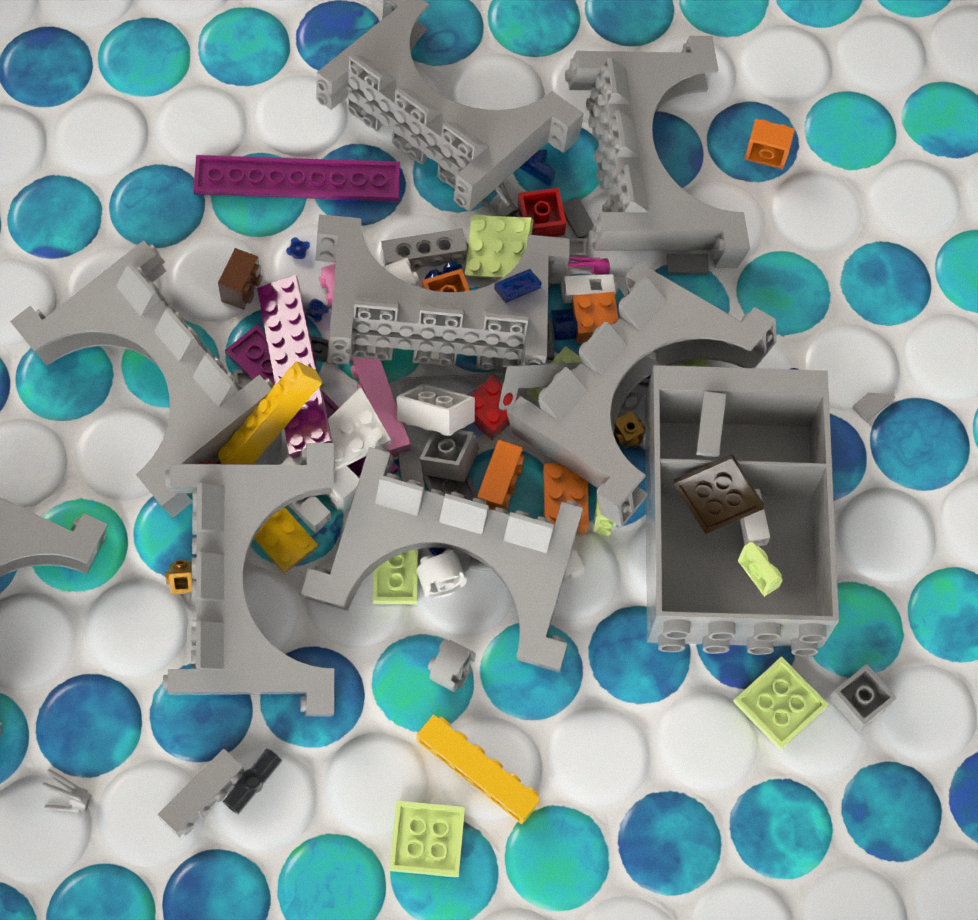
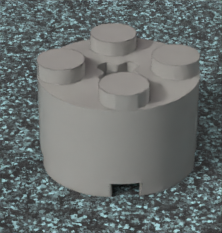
[428,639,476,692]

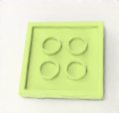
[465,215,533,279]
[733,656,829,750]
[389,801,465,877]

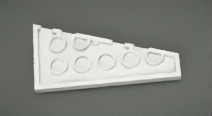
[281,387,391,472]

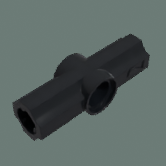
[223,748,282,815]

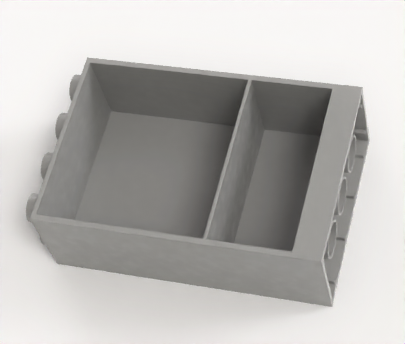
[645,365,839,656]

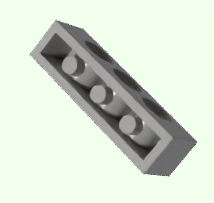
[381,228,467,269]

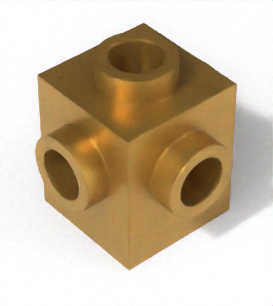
[614,411,646,449]
[165,560,196,594]

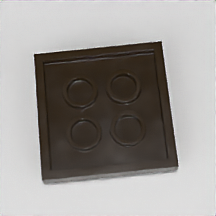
[673,454,764,534]

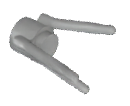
[480,182,518,217]
[42,769,92,814]

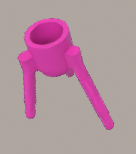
[568,257,610,275]

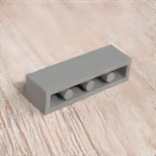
[158,749,245,838]

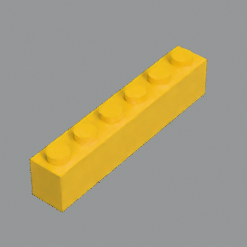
[217,361,322,465]
[416,714,540,825]

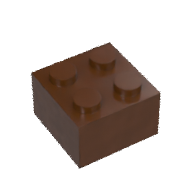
[218,248,262,310]

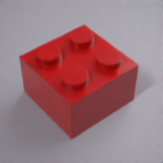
[517,188,566,237]
[471,375,518,441]

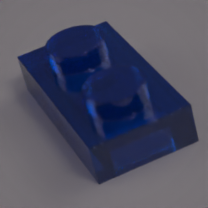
[494,269,542,303]

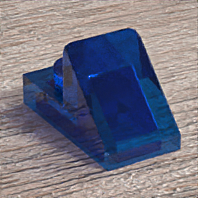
[519,149,556,187]
[551,309,578,340]

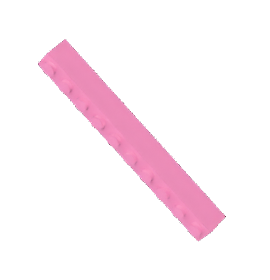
[319,263,410,457]

